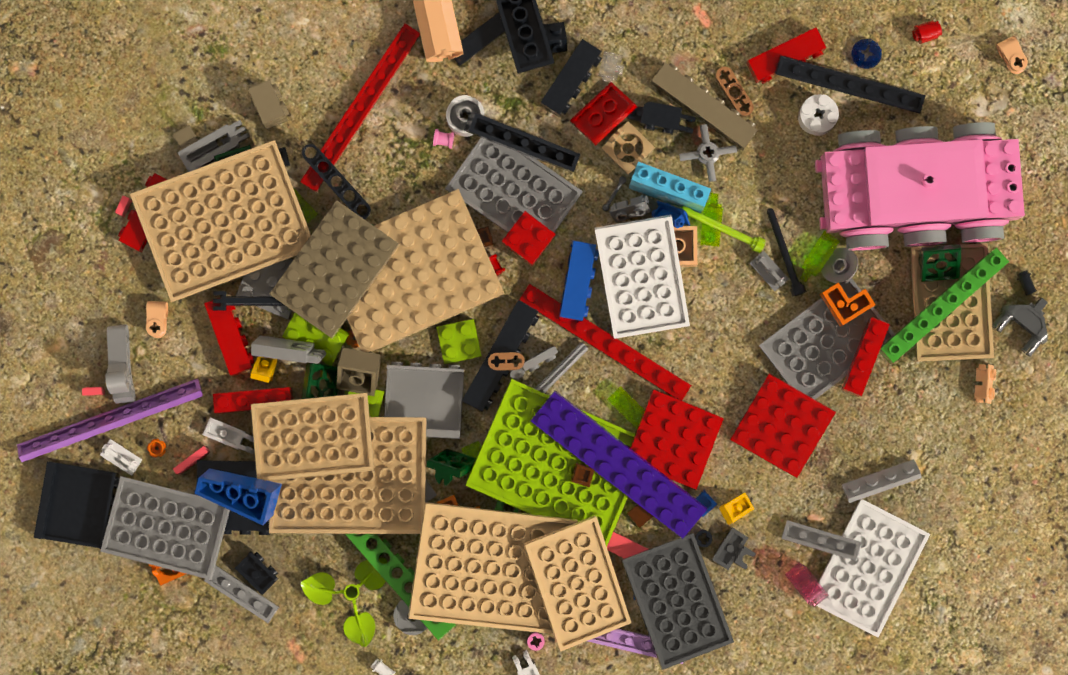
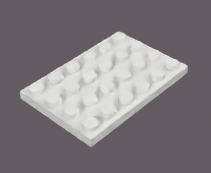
[595,215,690,339]
[808,499,930,637]

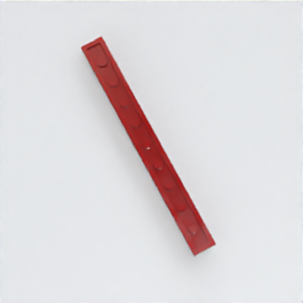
[300,23,421,193]
[519,284,692,401]

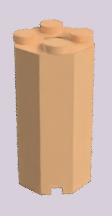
[413,0,463,62]

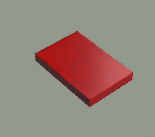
[570,82,637,146]

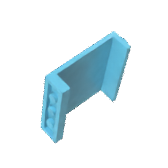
[629,162,711,213]

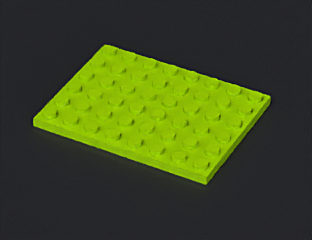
[465,379,635,547]

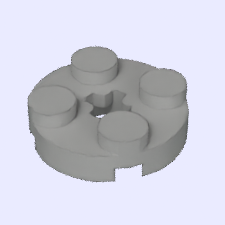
[393,600,427,635]

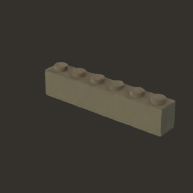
[651,62,758,151]

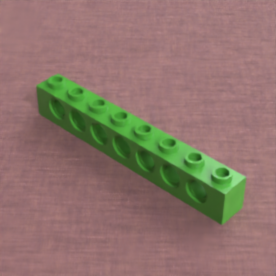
[879,247,1009,364]
[345,534,456,641]

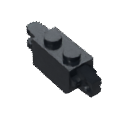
[627,101,696,135]

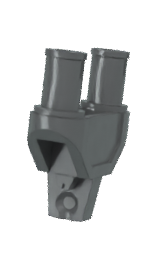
[992,298,1048,357]

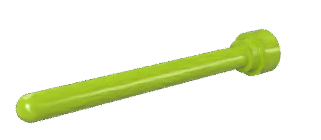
[681,206,766,253]

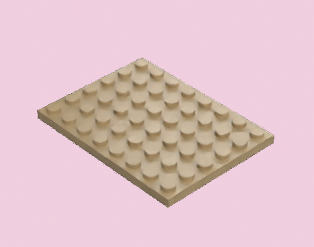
[130,140,311,302]
[347,189,504,352]
[269,417,427,534]
[408,502,579,634]

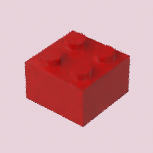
[502,211,556,266]

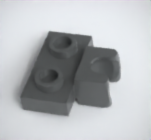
[711,527,756,570]

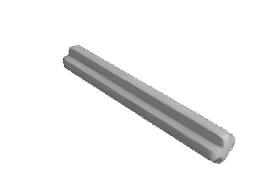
[534,342,588,393]

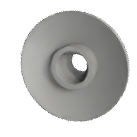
[822,248,858,284]

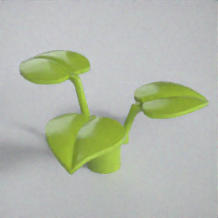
[301,558,387,647]

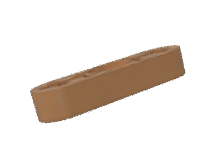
[715,67,754,117]

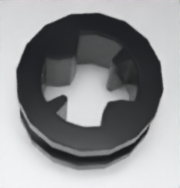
[695,530,712,547]

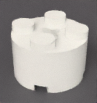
[798,94,839,136]
[446,95,485,137]

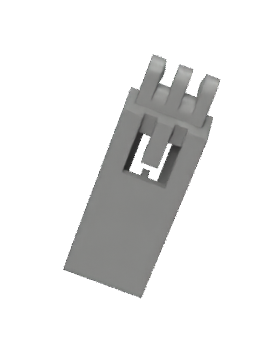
[177,120,250,172]
[251,335,326,364]

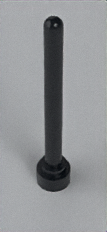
[767,208,807,297]

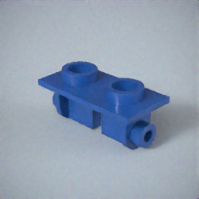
[652,201,690,228]

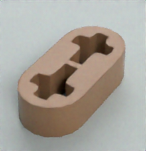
[488,352,525,371]

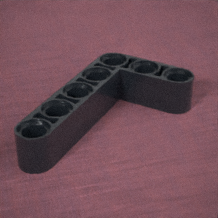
[301,144,371,219]

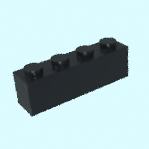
[540,39,602,118]

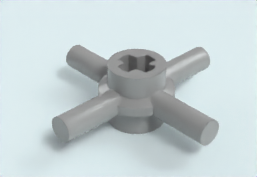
[679,124,737,182]

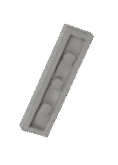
[842,459,922,503]
[781,520,862,561]
[204,565,279,623]

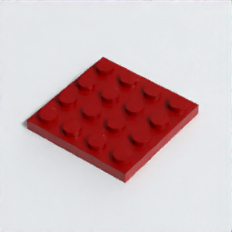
[730,373,836,478]
[630,389,724,490]

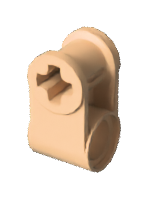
[996,36,1028,74]
[146,301,168,338]

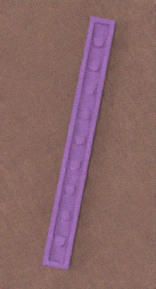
[17,379,203,462]

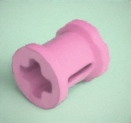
[433,129,455,149]
[527,632,545,651]

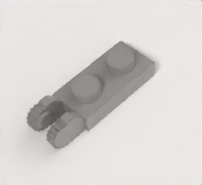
[510,346,558,379]

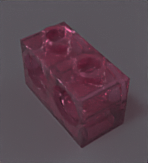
[785,562,829,607]

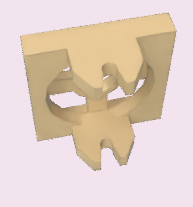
[601,121,655,175]

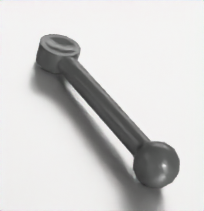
[602,176,626,211]

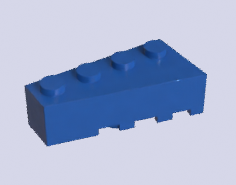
[559,241,599,321]
[195,468,282,525]

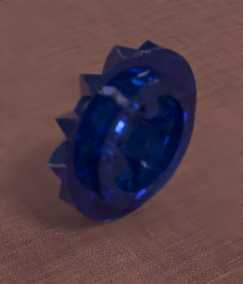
[851,39,882,69]

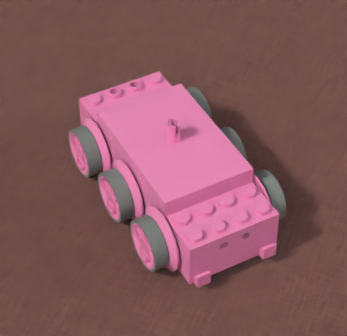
[815,122,1025,251]

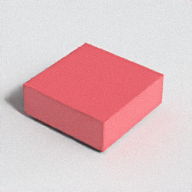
[115,196,132,218]
[82,387,105,396]

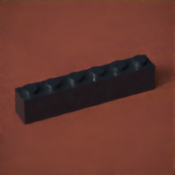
[464,113,580,172]
[462,300,540,412]

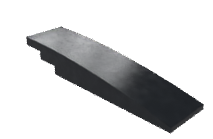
[495,0,555,74]

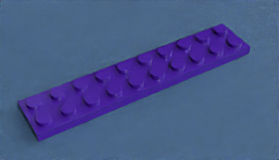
[531,390,707,539]

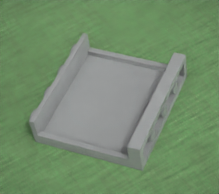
[384,362,464,439]

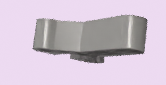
[105,324,136,404]

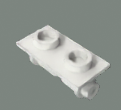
[100,439,142,476]

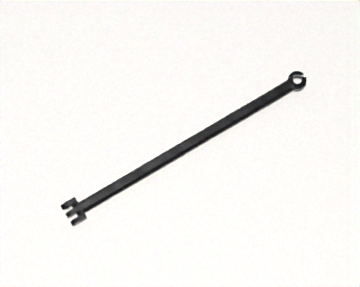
[213,291,285,311]

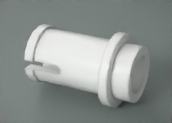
[370,658,396,675]

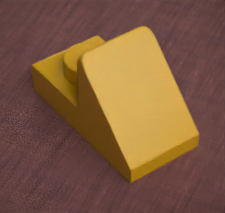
[250,356,278,383]
[719,493,754,525]

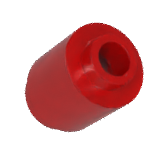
[912,20,942,44]

